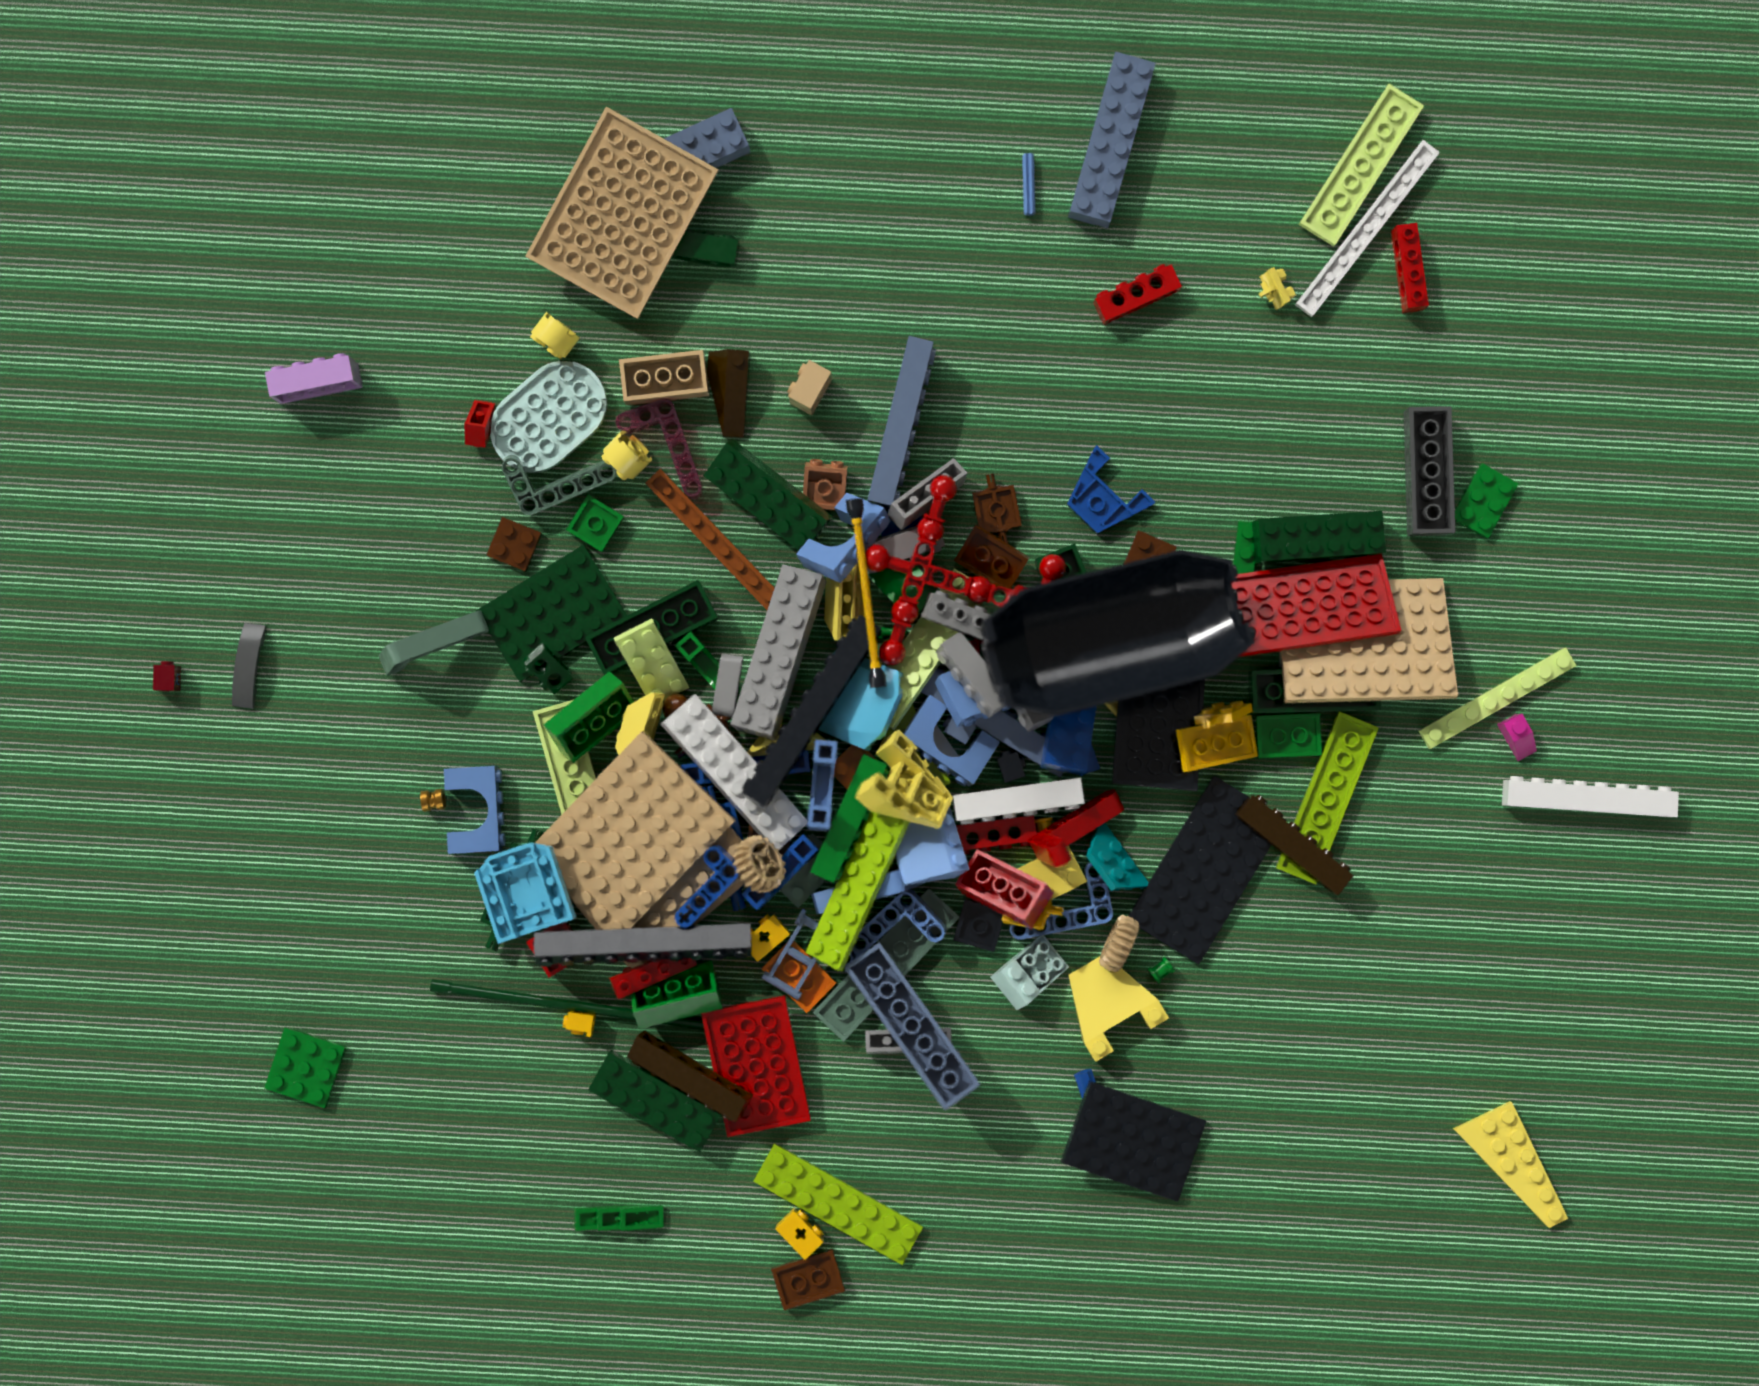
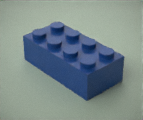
[1040,706,1097,775]

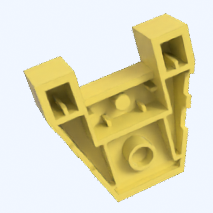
[855,730,953,829]
[1068,956,1169,1062]

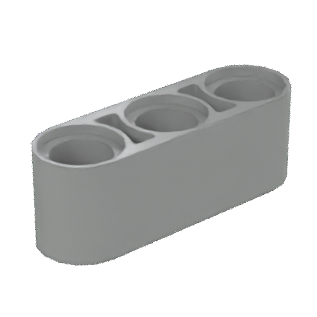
[712,653,743,718]

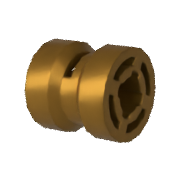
[420,789,446,812]

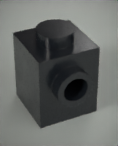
[996,750,1026,783]

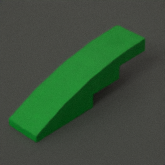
[574,1205,664,1231]

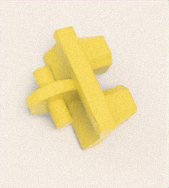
[1259,267,1296,310]

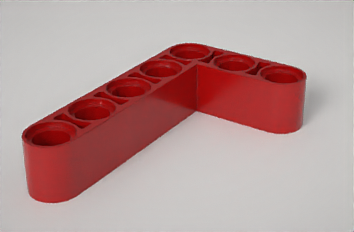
[1029,789,1124,867]

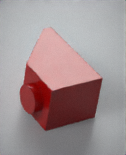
[464,400,495,448]

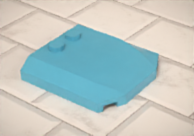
[818,652,902,751]
[474,842,576,944]

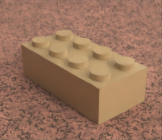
[619,350,710,406]

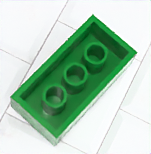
[543,672,634,763]
[631,961,722,1029]

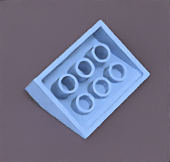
[895,806,969,885]

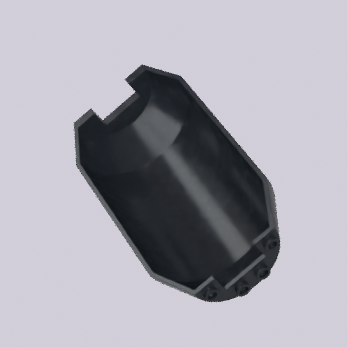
[981,550,1255,716]

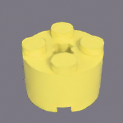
[530,312,580,359]
[601,431,652,480]

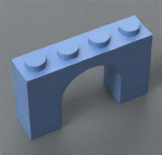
[796,493,891,583]
[935,671,1010,727]
[903,695,1000,786]
[807,740,837,832]
[444,766,505,854]

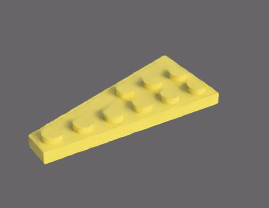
[1453,1101,1568,1228]

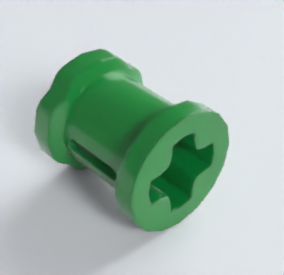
[1147,957,1176,985]

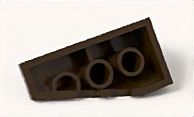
[707,349,750,438]

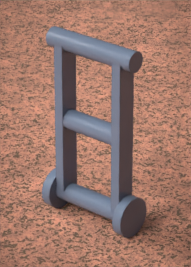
[762,909,818,1000]

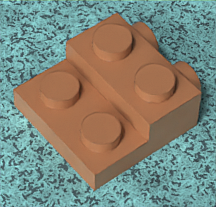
[803,459,848,510]

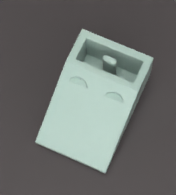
[990,935,1069,1010]

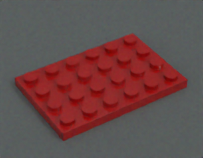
[701,995,811,1137]

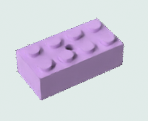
[265,353,363,404]

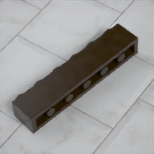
[1234,794,1354,896]
[627,1030,753,1122]

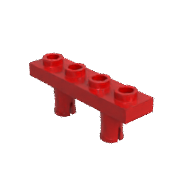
[609,958,697,999]

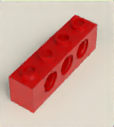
[1391,223,1429,313]
[1093,264,1182,325]
[956,815,1036,854]

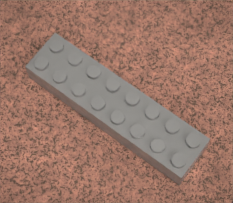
[731,564,827,741]

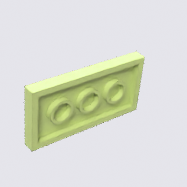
[614,619,689,701]

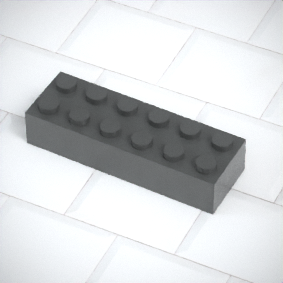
[1403,406,1455,536]

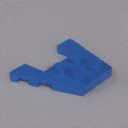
[1067,445,1155,534]

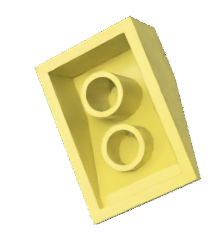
[1017,845,1087,899]

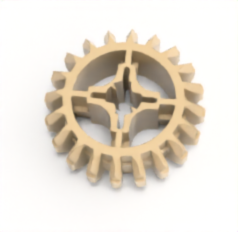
[732,835,787,893]
[1099,915,1139,972]

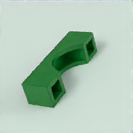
[675,631,742,706]

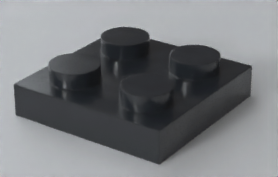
[953,899,1003,952]

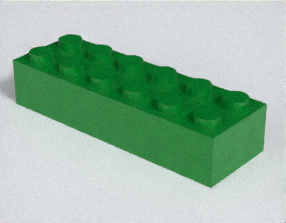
[810,755,889,883]

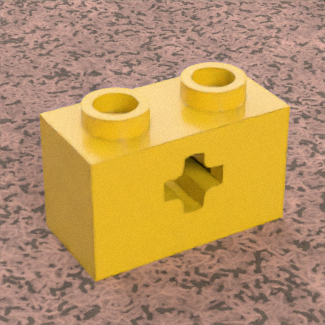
[751,914,791,962]
[775,1207,824,1260]

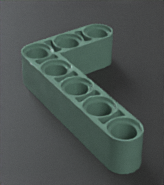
[502,455,616,515]
[378,610,489,676]

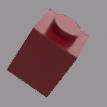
[153,661,181,692]

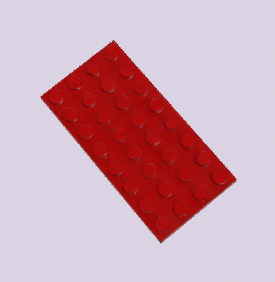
[1232,554,1401,657]

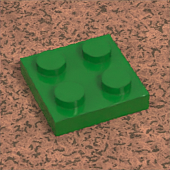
[566,495,624,553]

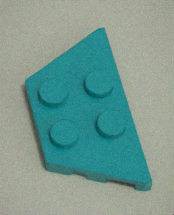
[1086,823,1149,891]

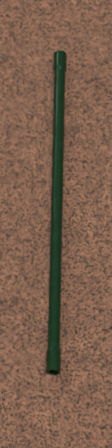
[430,979,705,1030]

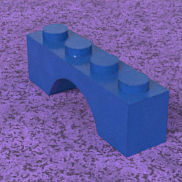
[742,834,820,910]

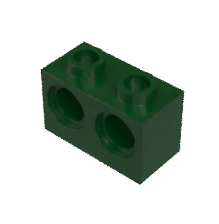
[524,642,573,695]

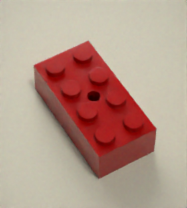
[955,849,1054,929]

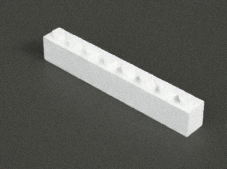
[1502,776,1679,817]

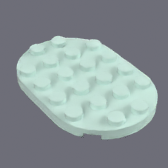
[490,361,607,473]

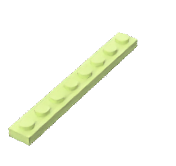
[1419,647,1576,749]

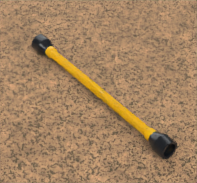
[846,498,887,688]

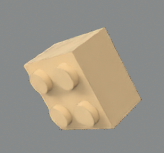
[787,360,832,416]

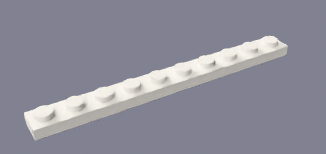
[1295,140,1440,317]

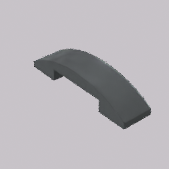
[232,623,266,709]

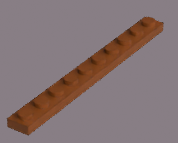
[645,469,775,610]

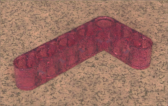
[615,399,703,499]

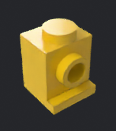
[563,1011,596,1037]

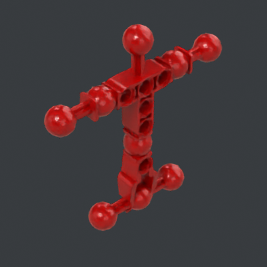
[864,475,1066,666]

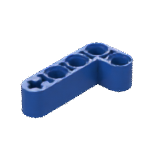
[675,845,739,928]

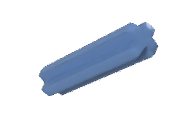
[1022,153,1035,216]

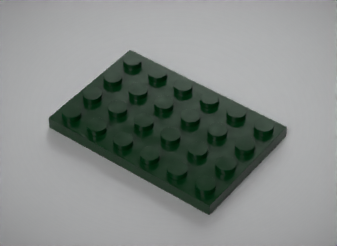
[476,544,627,682]

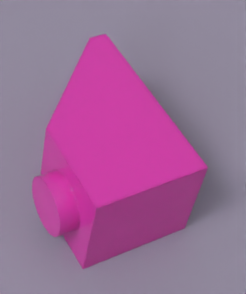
[1497,713,1537,761]

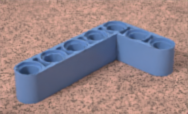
[1009,862,1113,939]
[811,869,926,914]
[845,889,946,966]

